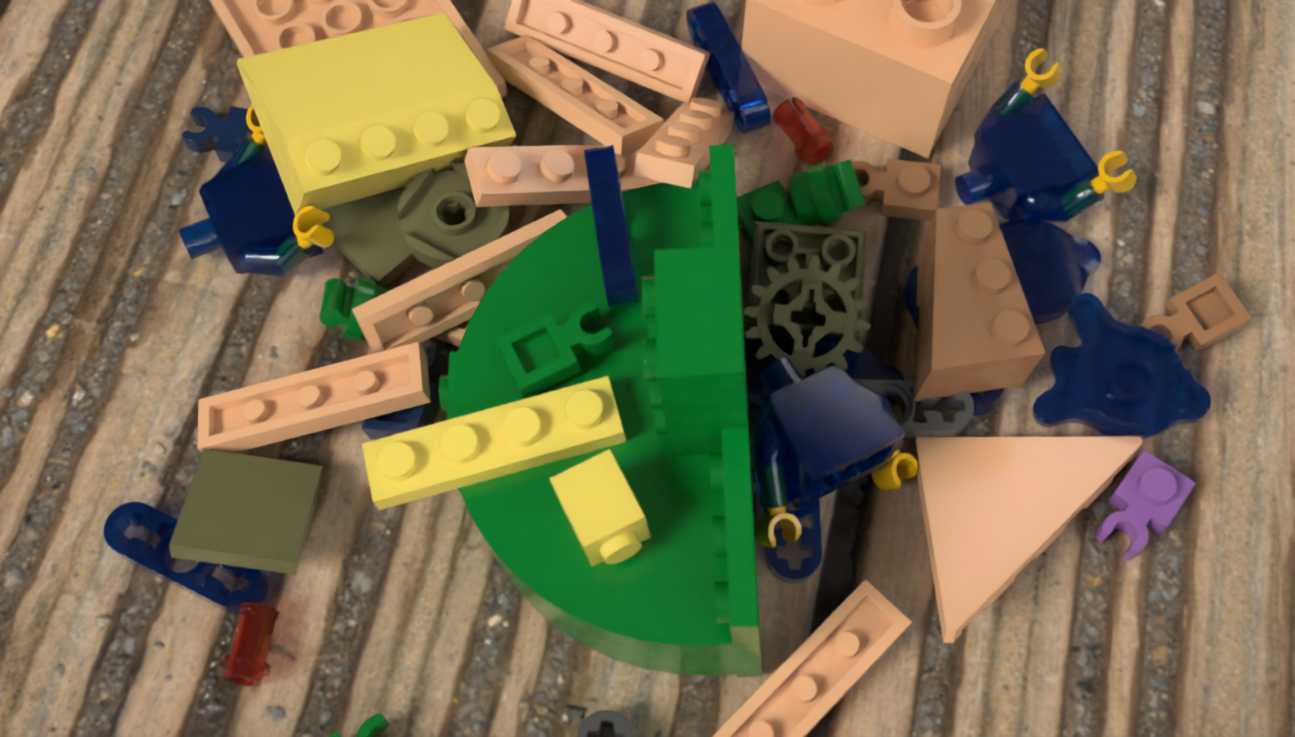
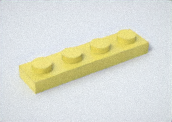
[362,376,627,510]

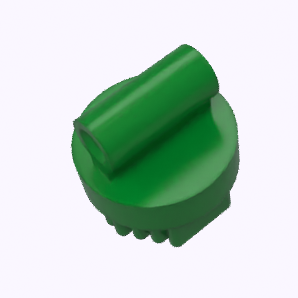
[789,159,866,226]
[319,276,392,342]

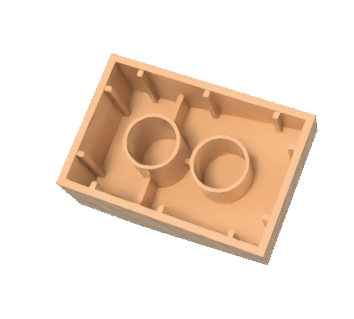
[739,0,1011,158]

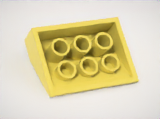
[237,13,517,216]

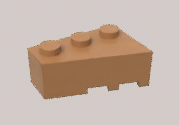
[913,202,1045,401]

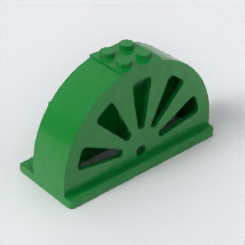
[439,144,762,678]

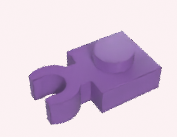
[1095,450,1196,561]

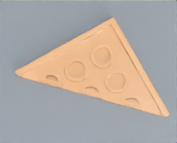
[913,436,1143,643]

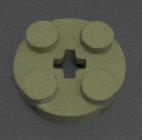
[398,163,512,268]

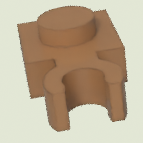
[852,158,941,221]
[1136,272,1252,362]

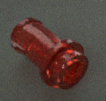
[772,97,835,165]
[220,602,280,687]

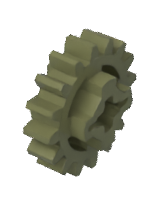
[743,255,871,382]

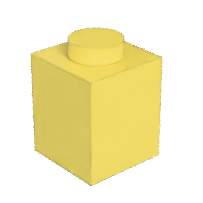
[549,449,651,567]

